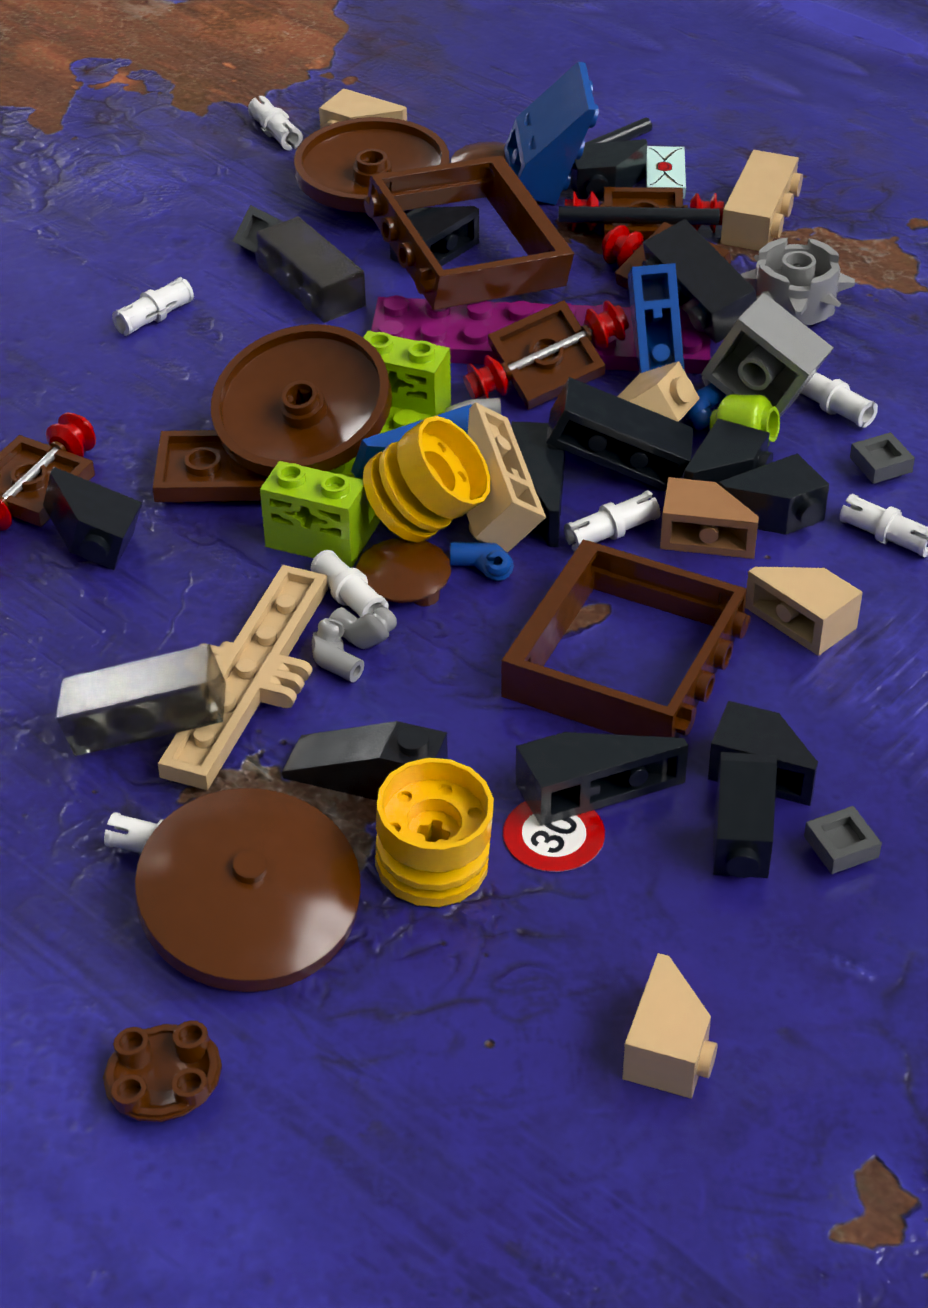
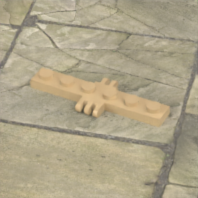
[158,565,328,790]

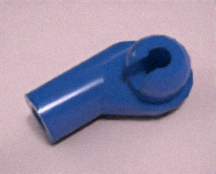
[684,383,726,431]
[450,542,514,581]

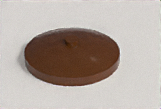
[294,117,449,213]
[211,324,392,476]
[135,788,361,992]

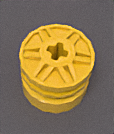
[363,416,490,543]
[375,758,494,907]

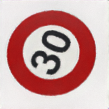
[503,801,605,872]

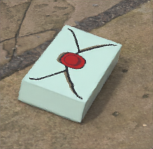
[646,146,686,199]

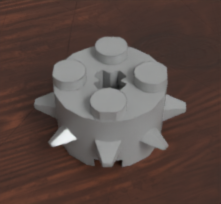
[740,238,855,326]

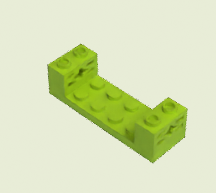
[260,331,451,568]

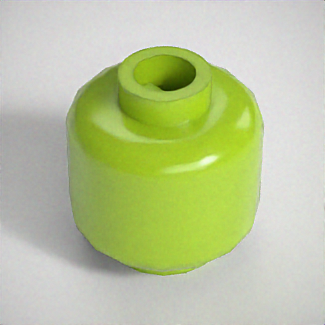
[710,394,780,446]

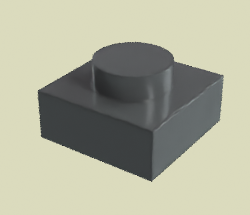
[233,205,287,260]
[850,432,915,484]
[804,806,882,874]

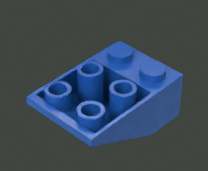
[504,61,598,205]

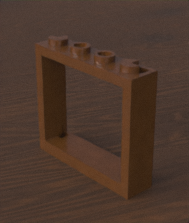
[364,155,574,310]
[501,539,751,738]

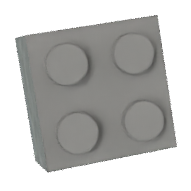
[701,292,834,417]

